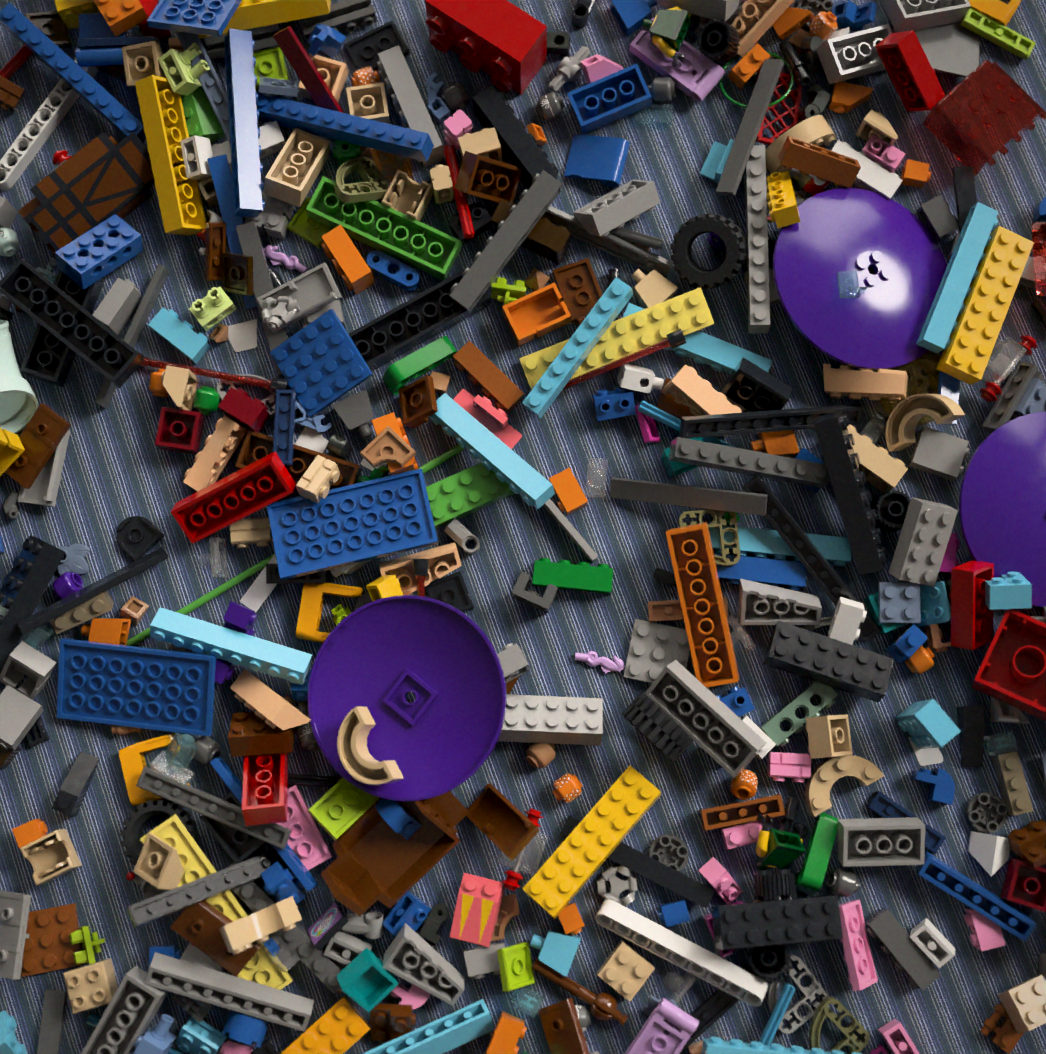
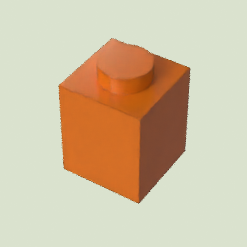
[901,159,931,189]
[12,819,48,848]
[558,902,585,936]

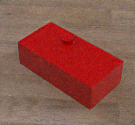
[874,30,946,112]
[950,560,994,650]
[242,753,288,826]

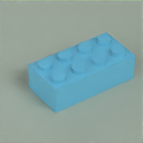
[896,699,961,749]

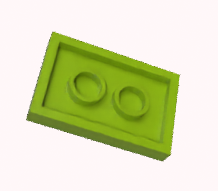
[307,778,379,841]

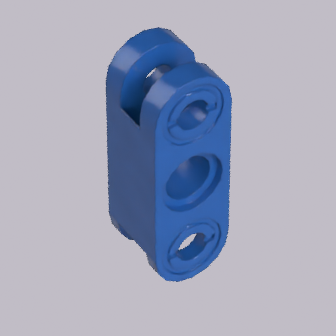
[366,250,420,292]

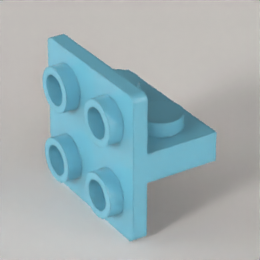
[700,139,734,183]
[917,581,951,627]
[176,1016,227,1054]

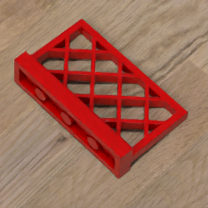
[754,67,802,145]

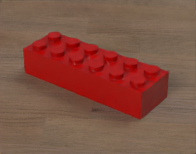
[171,451,296,544]

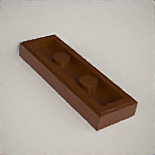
[204,222,226,281]

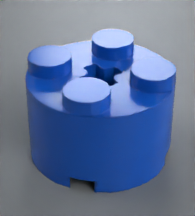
[222,1010,270,1047]

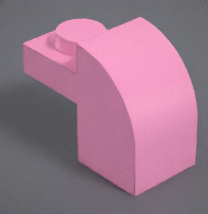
[389,982,431,1010]

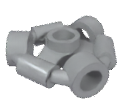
[261,296,300,330]
[597,865,638,907]

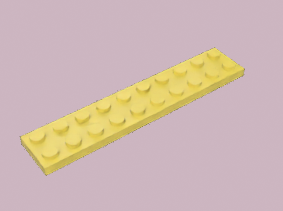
[519,287,715,390]
[140,814,293,990]

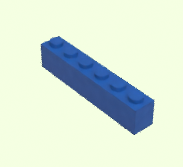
[714,553,807,591]
[915,851,1036,942]

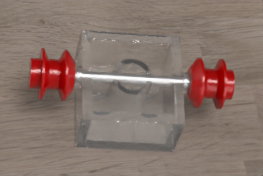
[979,335,1037,402]
[497,808,548,891]

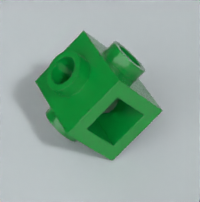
[333,140,361,166]

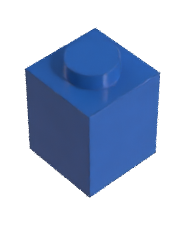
[657,899,690,927]

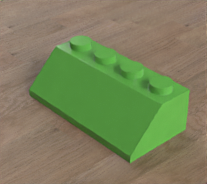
[180,86,226,143]

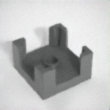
[512,571,558,613]

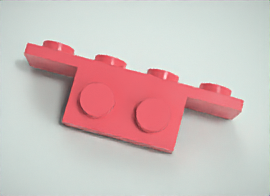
[453,389,522,449]

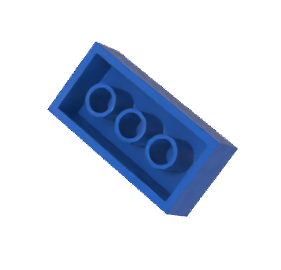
[567,64,652,135]

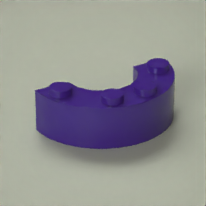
[215,601,258,684]

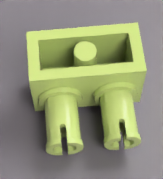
[158,43,210,96]
[189,286,237,332]

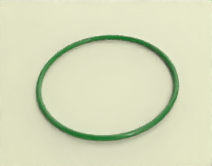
[719,51,794,108]

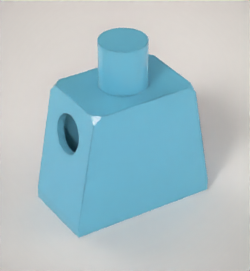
[529,930,581,977]

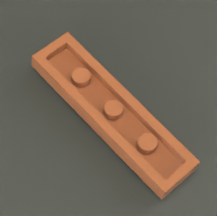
[647,598,728,622]

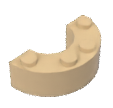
[765,115,836,174]
[886,394,965,452]
[337,706,404,785]
[805,755,884,817]
[219,896,302,955]

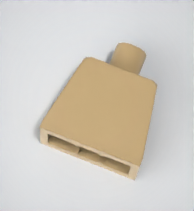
[631,269,678,309]

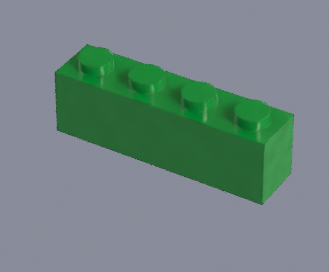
[532,558,614,594]

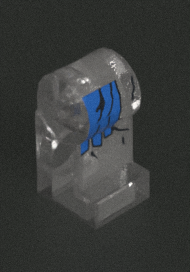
[260,932,300,972]

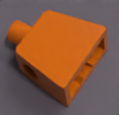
[750,430,800,457]
[81,618,131,646]

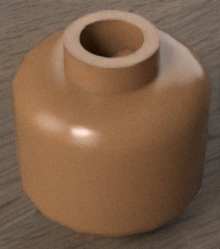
[526,743,556,769]

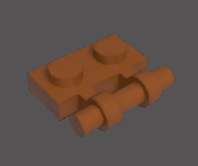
[980,1002,1025,1054]

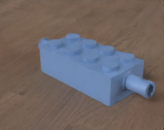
[130,1014,177,1054]

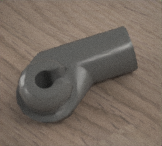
[3,491,19,520]

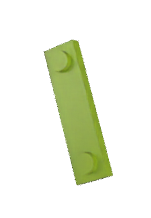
[961,7,1036,60]

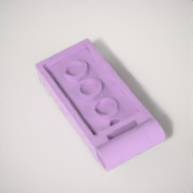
[629,17,725,102]
[624,998,699,1054]

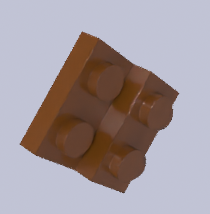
[398,375,438,429]
[1008,819,1046,869]
[370,1004,416,1041]

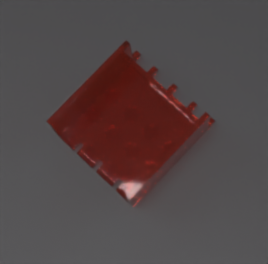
[923,60,1046,176]

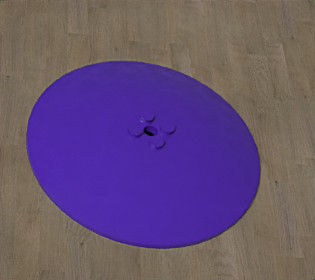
[773,188,947,370]
[959,412,1046,607]
[308,595,507,801]

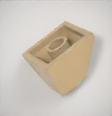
[122,41,167,87]
[856,110,898,146]
[161,366,199,411]
[133,833,184,890]

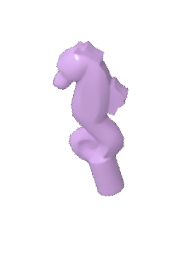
[263,245,308,274]
[575,651,624,674]

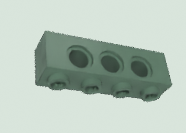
[760,681,838,747]

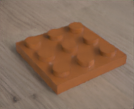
[21,903,85,977]

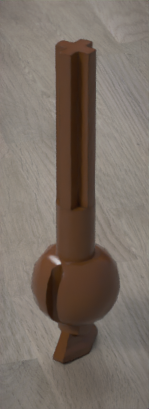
[531,958,628,1025]

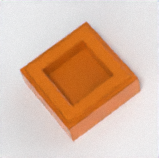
[526,123,547,146]

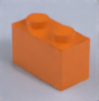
[727,43,771,89]
[549,467,588,515]

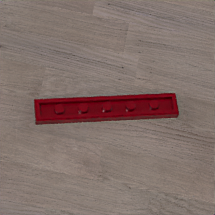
[273,26,344,113]

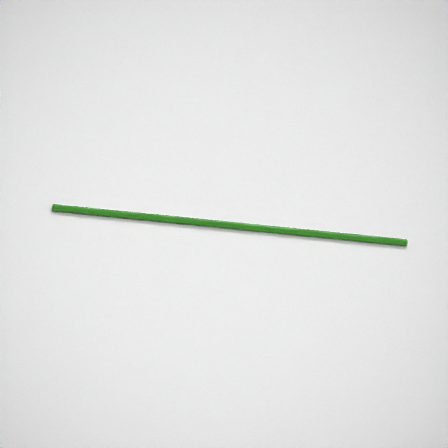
[126,444,464,646]

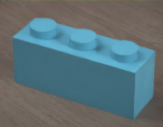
[148,307,211,364]

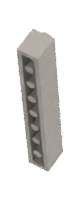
[144,952,314,1032]

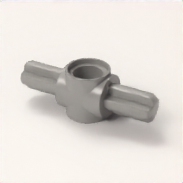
[549,46,591,92]

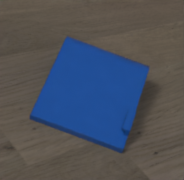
[76,13,127,67]
[564,134,630,188]

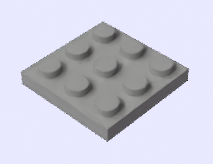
[623,619,690,683]

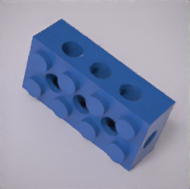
[55,214,143,290]

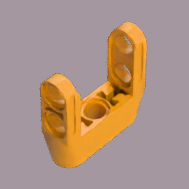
[968,0,1021,26]
[296,583,363,643]
[119,733,189,806]

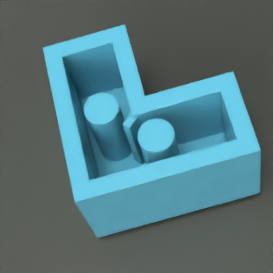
[985,571,1032,610]
[0,1010,27,1054]

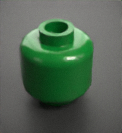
[193,386,220,415]

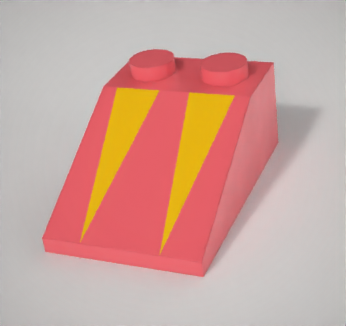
[450,873,505,948]

